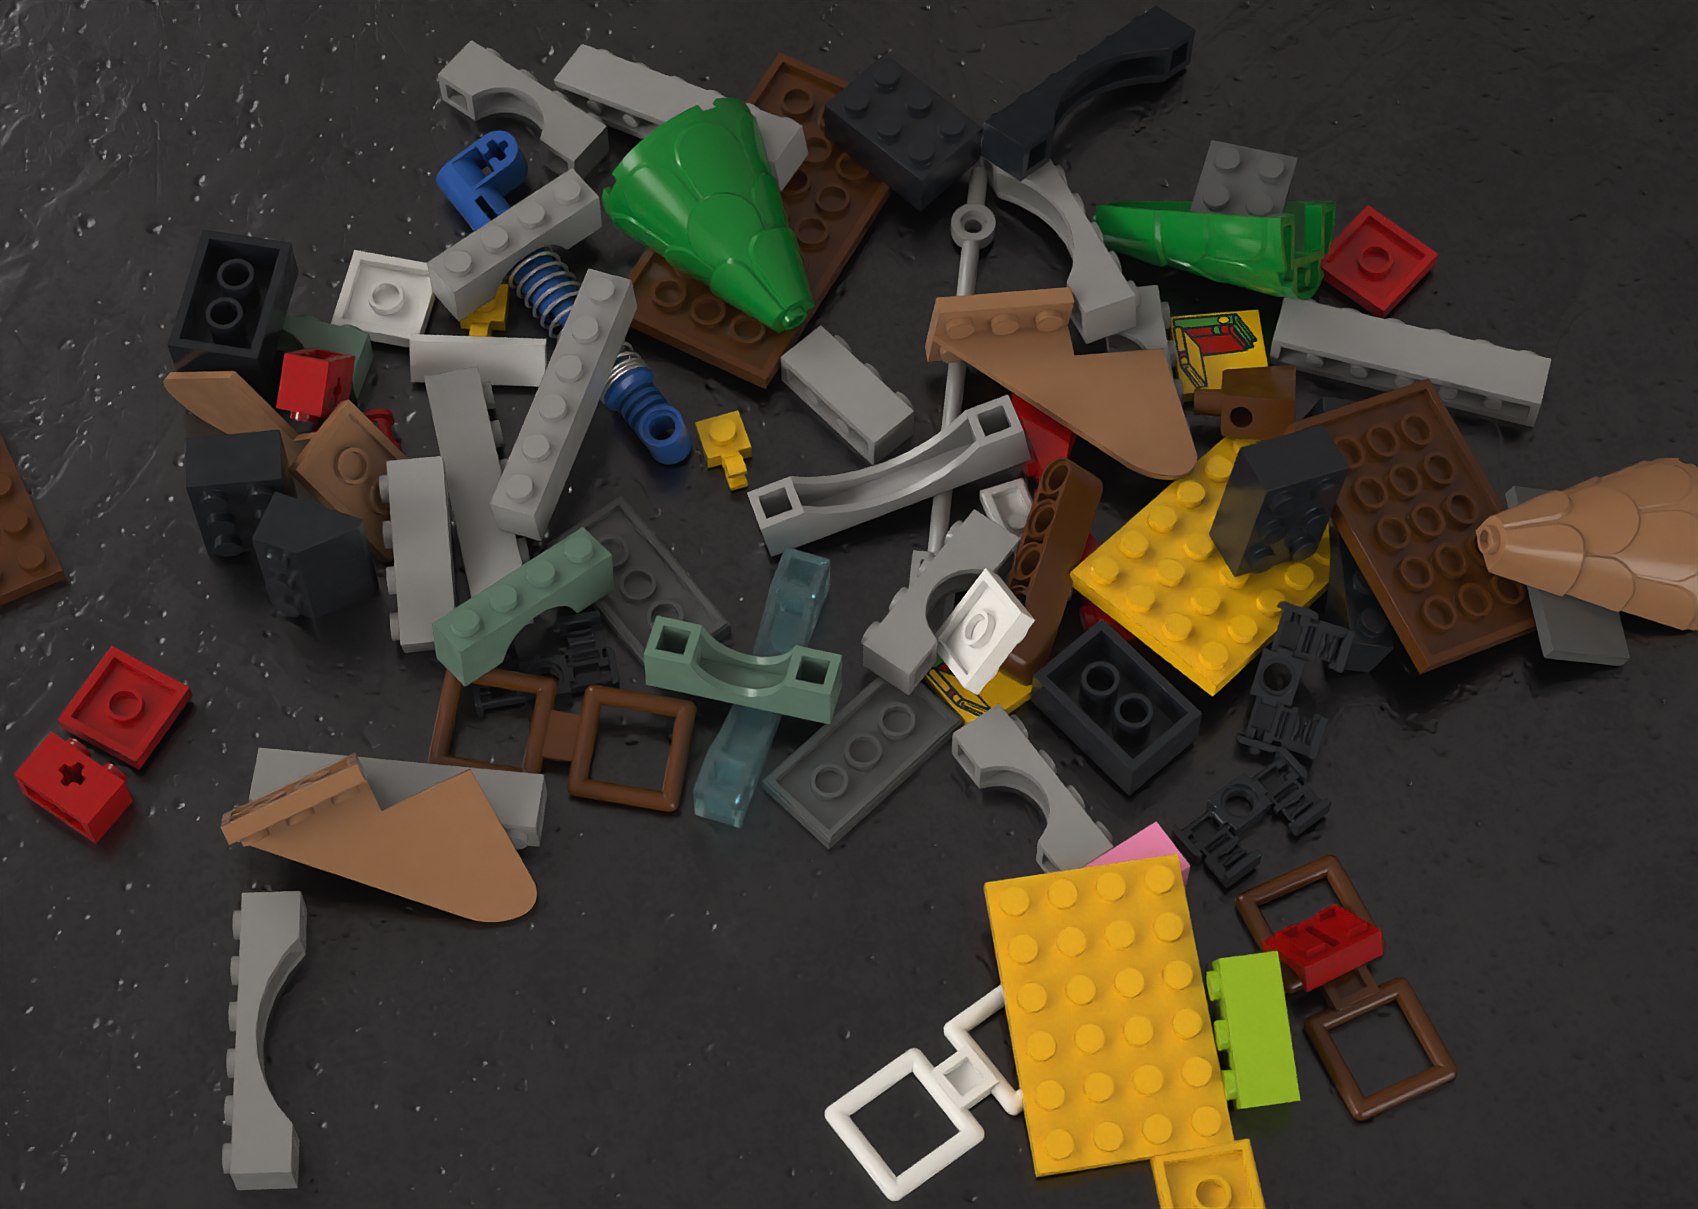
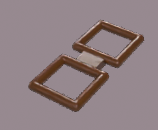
[427,668,697,812]
[1235,854,1458,1121]

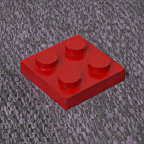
[1321,205,1438,319]
[57,646,193,770]

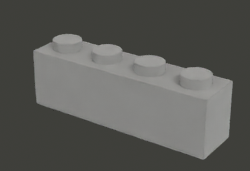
[379,456,457,653]

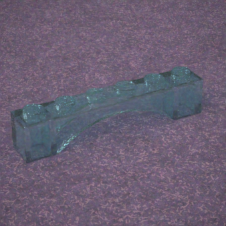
[693,547,830,828]

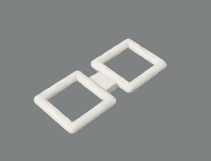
[825,985,1024,1201]

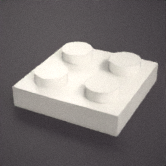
[331,250,436,348]
[934,568,1035,695]

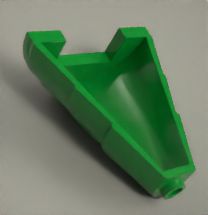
[601,97,815,334]
[1091,201,1336,300]

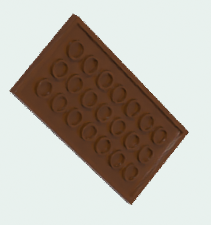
[626,52,893,389]

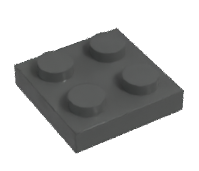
[1190,140,1298,217]

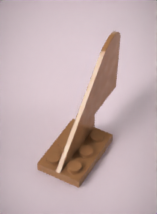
[925,287,1197,480]
[163,371,408,562]
[221,752,537,922]

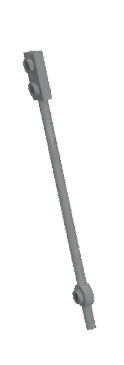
[909,167,996,635]

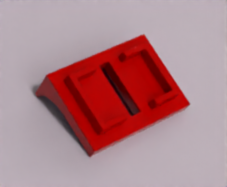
[1262,904,1383,992]

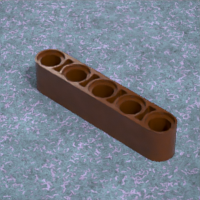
[998,456,1103,686]

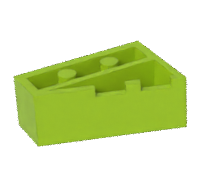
[1206,951,1301,1110]

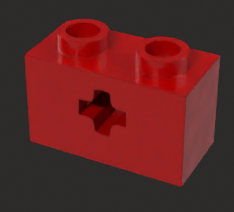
[276,347,356,423]
[14,731,133,844]

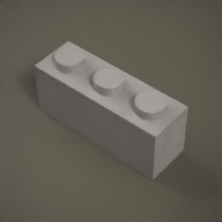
[781,325,914,466]

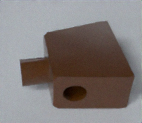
[1194,365,1296,440]

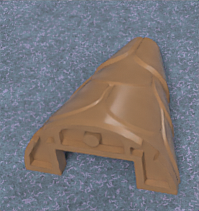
[1476,457,1698,630]

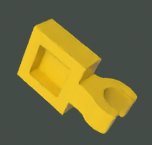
[460,284,510,337]
[695,410,752,491]

